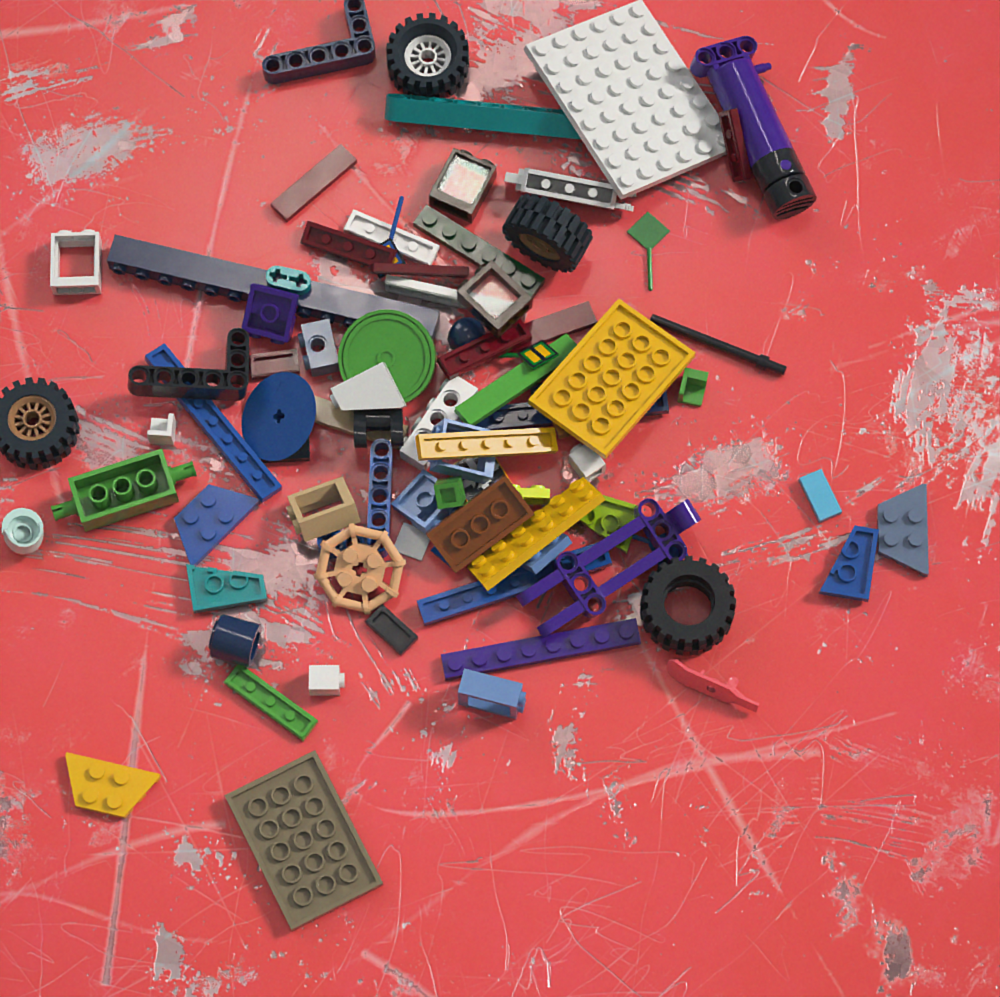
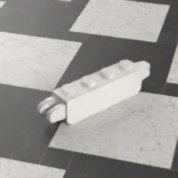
[504,168,637,212]

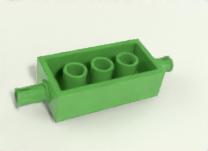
[51,449,197,532]

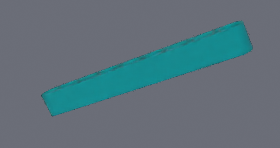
[385,94,581,139]

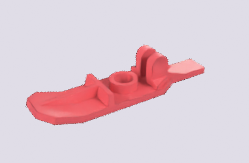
[666,659,760,712]

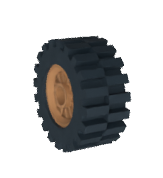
[502,194,593,273]
[0,377,80,470]

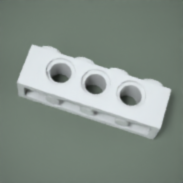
[399,376,478,471]

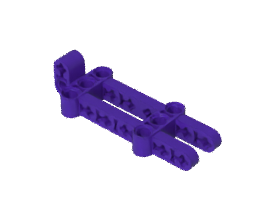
[516,498,701,638]

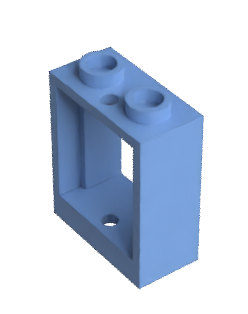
[428,418,496,484]
[458,668,526,719]

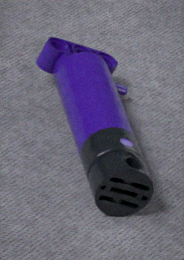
[690,36,817,219]

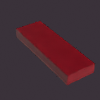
[718,108,752,182]

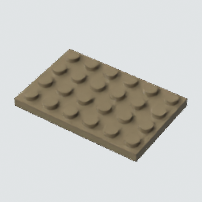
[224,750,383,931]

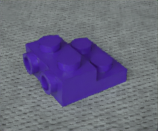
[242,283,299,344]

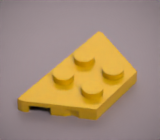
[65,752,161,819]

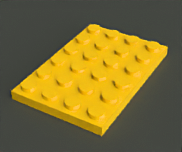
[528,299,696,459]

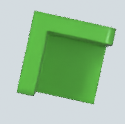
[678,368,709,407]
[434,476,466,509]

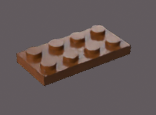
[426,474,534,573]

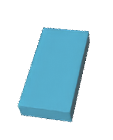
[798,469,842,523]

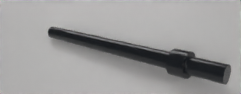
[650,314,787,375]

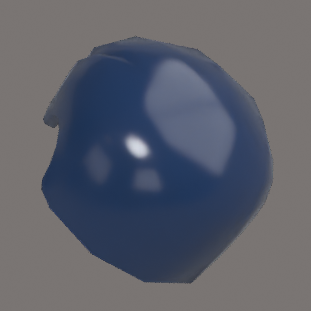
[447,317,487,350]

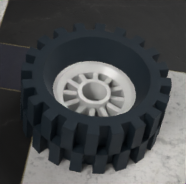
[386,13,469,98]

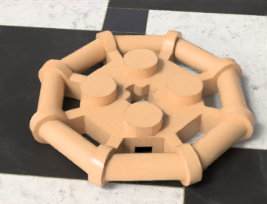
[313,523,406,615]

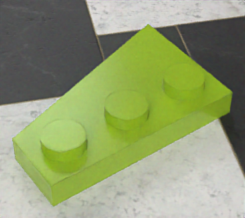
[579,495,636,554]

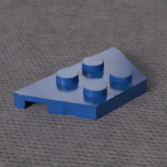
[174,484,260,567]

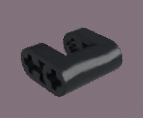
[354,409,404,448]

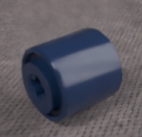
[209,614,262,667]

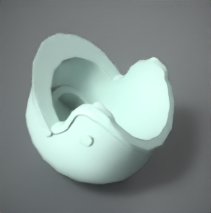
[2,508,44,555]

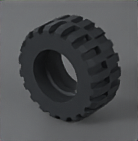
[640,556,736,655]

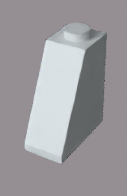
[330,362,407,411]

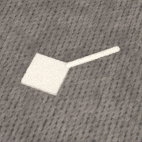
[394,522,430,561]

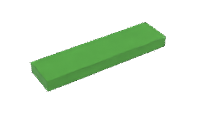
[224,665,318,742]

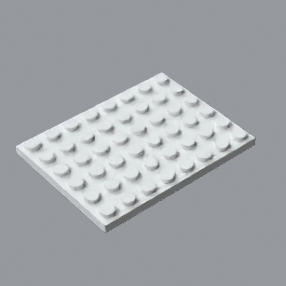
[524,0,727,200]

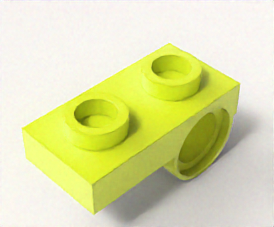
[513,484,550,505]

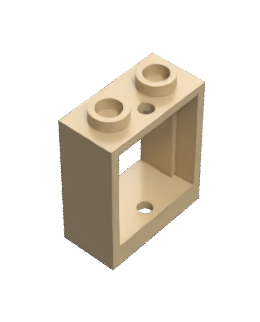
[286,476,361,542]

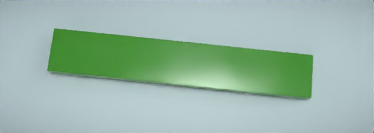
[454,333,577,426]

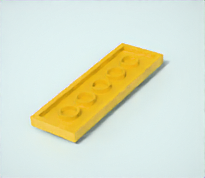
[467,477,606,591]

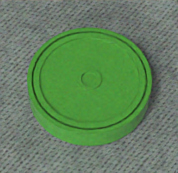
[338,309,437,404]

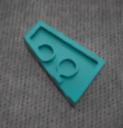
[186,564,268,614]

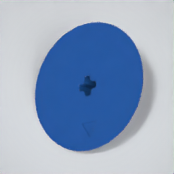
[242,372,316,461]

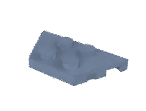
[877,484,929,577]

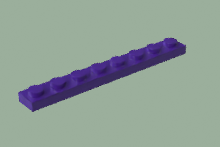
[441,618,641,681]

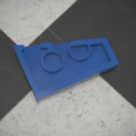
[819,525,879,602]

